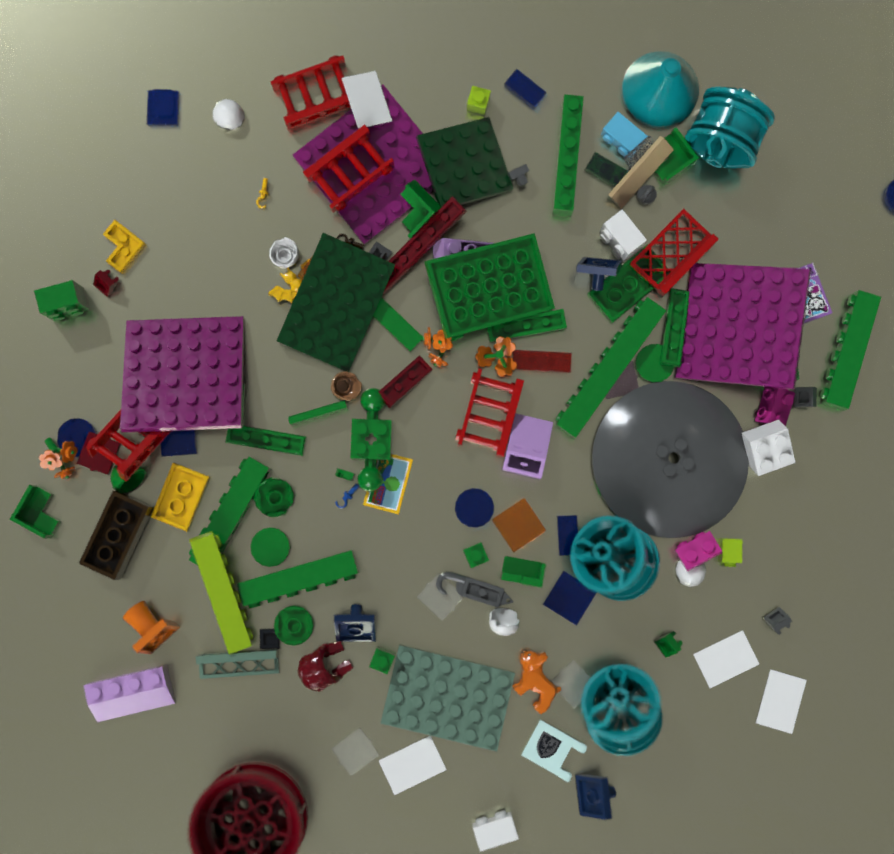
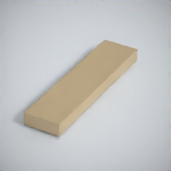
[608,136,673,208]

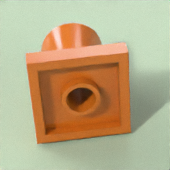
[123,601,180,654]

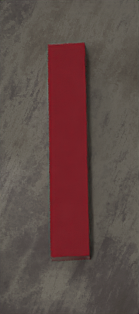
[383,196,467,294]

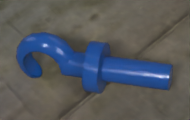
[335,483,360,509]

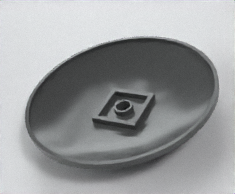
[592,381,749,538]

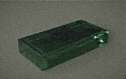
[585,152,628,187]

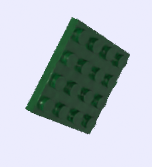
[416,117,514,207]

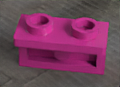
[755,387,795,426]
[675,531,722,572]

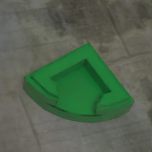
[335,468,355,481]

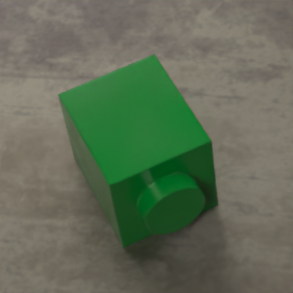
[463,542,489,568]
[369,646,396,675]

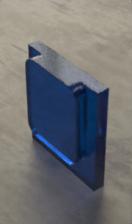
[147,89,179,126]
[161,430,197,457]

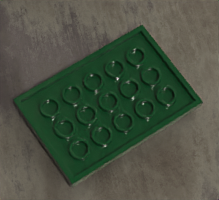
[276,233,395,372]

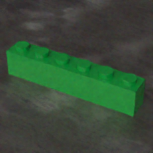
[552,94,584,216]
[820,290,881,411]
[189,456,271,565]
[237,550,359,609]

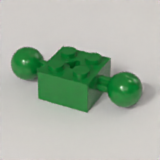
[350,388,393,492]

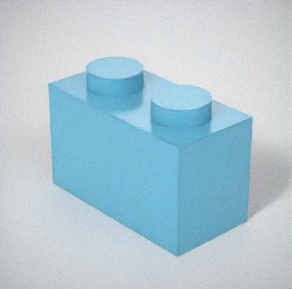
[601,112,648,157]

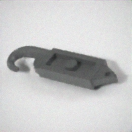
[436,572,514,608]

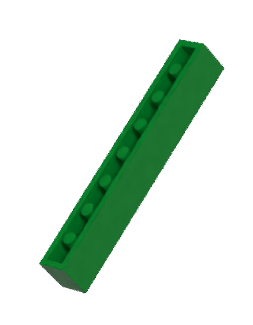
[555,297,667,439]

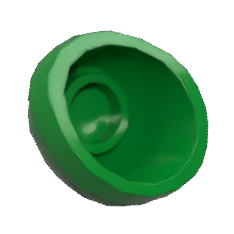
[110,465,146,493]

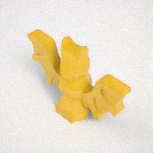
[268,259,311,304]

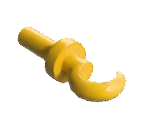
[256,178,268,208]

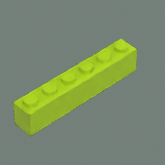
[189,531,254,654]

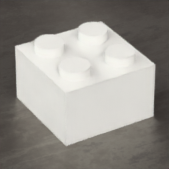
[599,209,647,262]
[742,420,795,476]

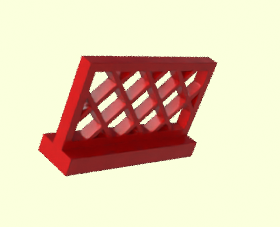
[629,208,719,297]

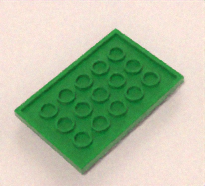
[424,233,555,339]

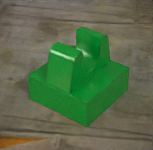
[654,631,683,658]

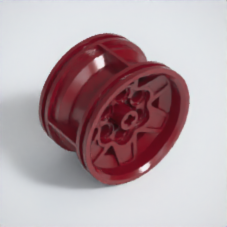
[188,762,309,854]

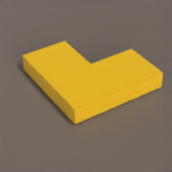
[103,219,146,274]

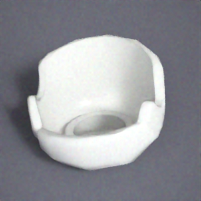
[213,99,244,130]
[269,237,299,268]
[676,560,706,587]
[489,608,519,636]

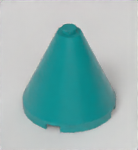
[621,51,699,129]

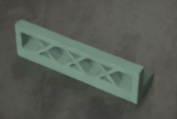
[196,649,280,679]

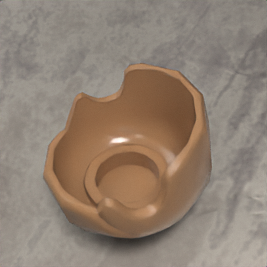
[331,371,362,401]

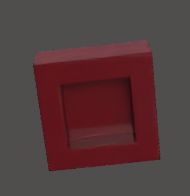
[93,270,119,297]

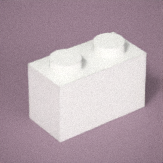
[472,810,519,851]

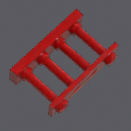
[270,55,351,130]
[303,124,394,213]
[455,368,524,457]
[86,410,171,481]

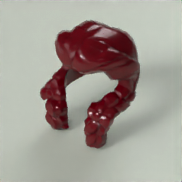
[297,641,353,692]

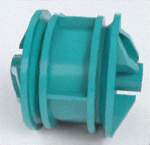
[685,87,775,168]
[571,516,660,601]
[581,664,663,756]

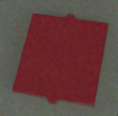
[76,431,120,475]

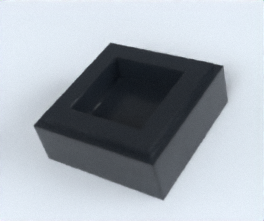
[260,628,280,649]

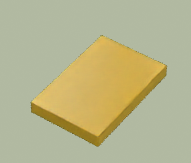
[151,462,210,532]

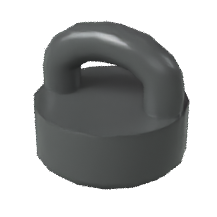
[637,185,657,205]

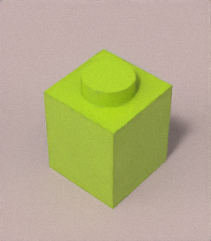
[467,85,491,116]
[718,538,743,567]

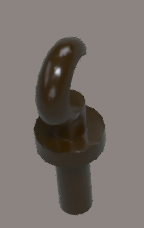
[336,234,365,249]

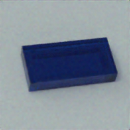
[504,69,547,108]
[557,515,578,556]

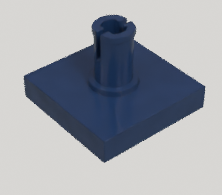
[576,257,622,291]
[334,604,376,642]
[575,774,616,820]

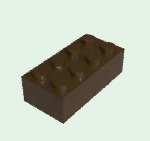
[78,491,154,580]

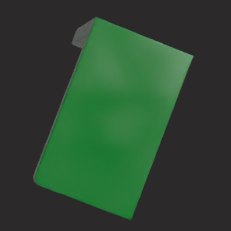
[654,127,699,186]
[400,180,441,238]
[9,485,61,539]
[501,556,546,588]

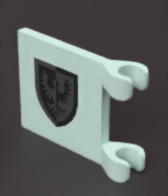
[521,719,587,782]

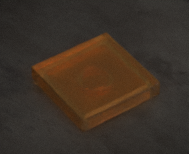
[492,498,546,553]

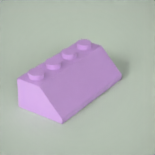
[84,664,176,722]

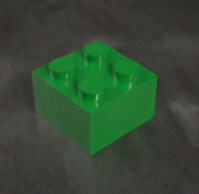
[34,280,89,321]

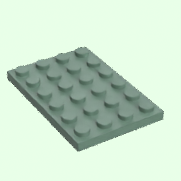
[381,644,515,752]

